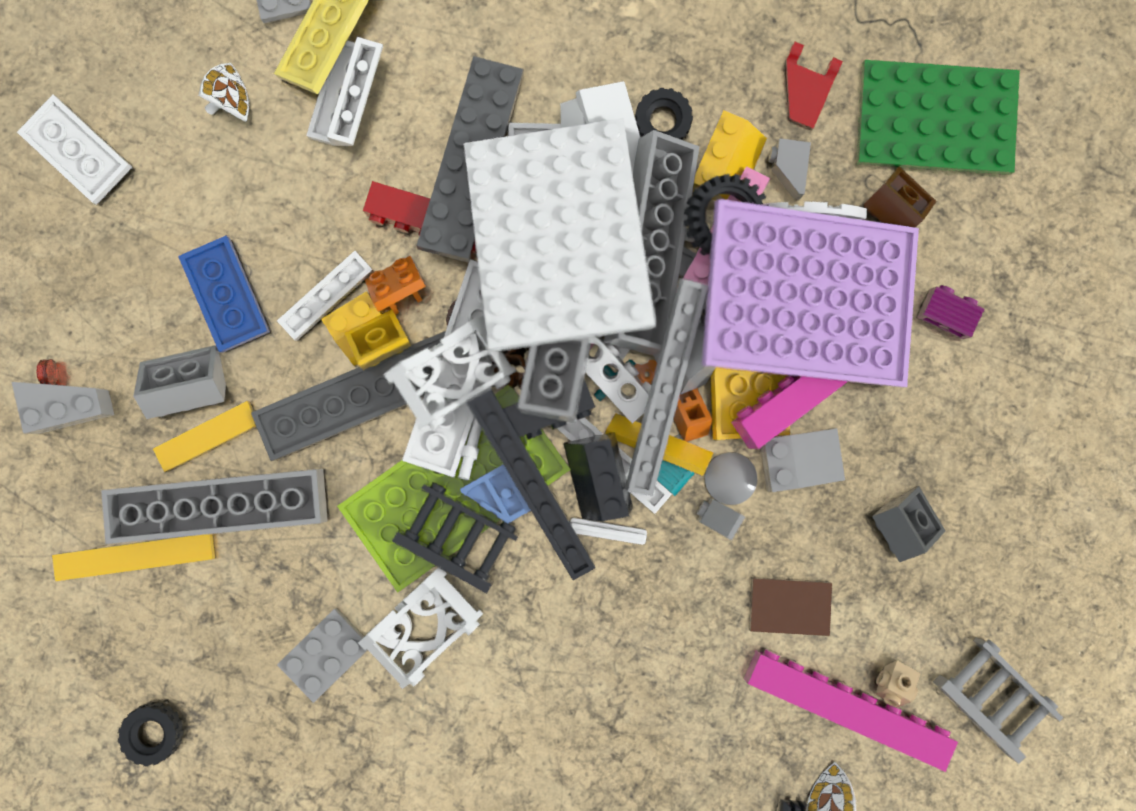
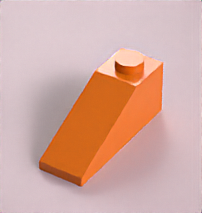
[673,388,712,442]

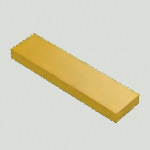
[153,401,256,472]
[605,413,713,476]

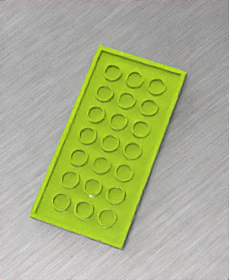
[337,385,571,593]

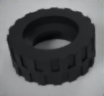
[635,87,693,140]
[117,702,184,767]

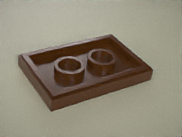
[749,577,832,636]

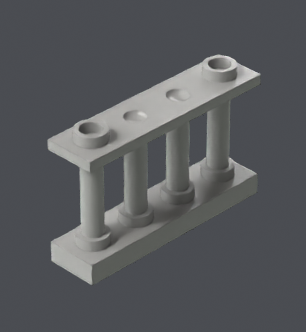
[933,637,1063,764]

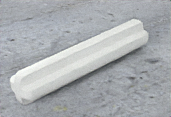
[570,517,647,545]

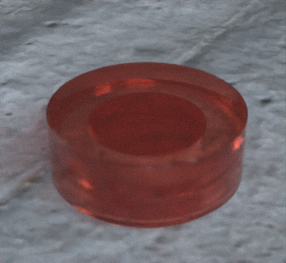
[36,359,58,385]

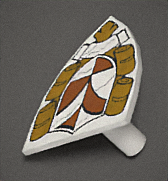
[198,63,249,122]
[806,762,856,811]

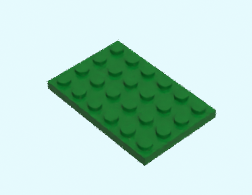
[856,60,1020,175]

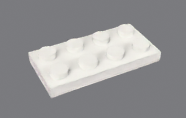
[17,95,132,205]

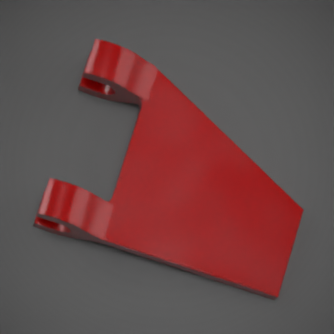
[786,42,843,129]

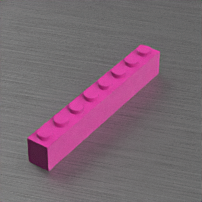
[744,649,958,772]

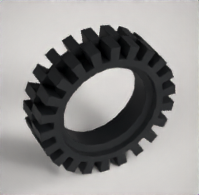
[684,174,769,259]

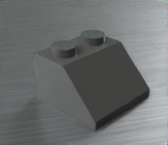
[872,486,946,562]

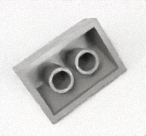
[133,345,226,419]

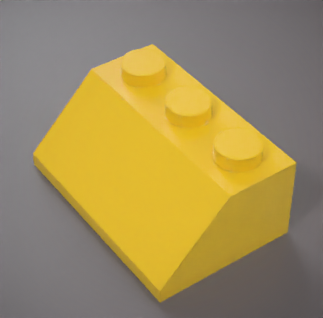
[692,110,767,201]

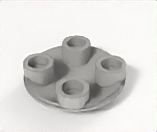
[704,452,757,505]

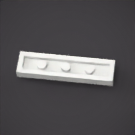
[277,251,374,341]

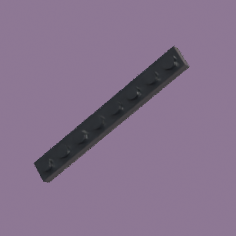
[466,387,596,581]

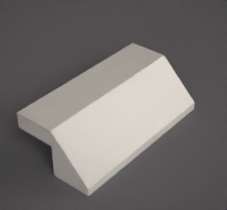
[306,37,383,146]

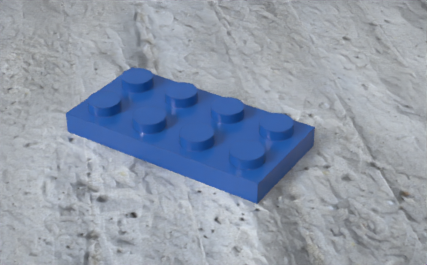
[178,235,270,353]

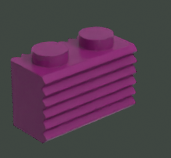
[917,285,985,339]

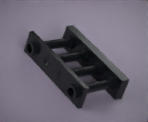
[392,482,519,594]

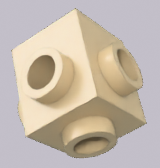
[875,660,921,707]

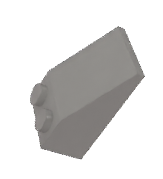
[760,428,845,492]

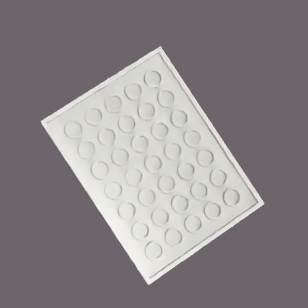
[464,118,655,352]

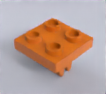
[365,255,426,315]

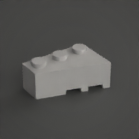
[12,382,114,434]

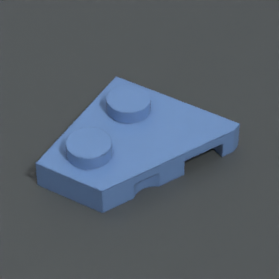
[460,465,531,523]

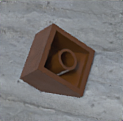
[863,166,937,228]

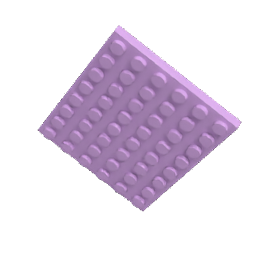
[702,199,919,388]

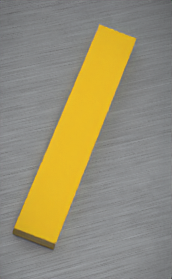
[52,534,215,581]

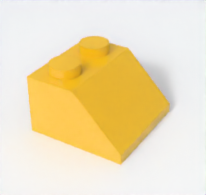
[321,291,383,367]
[344,310,411,370]

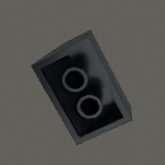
[563,432,633,522]

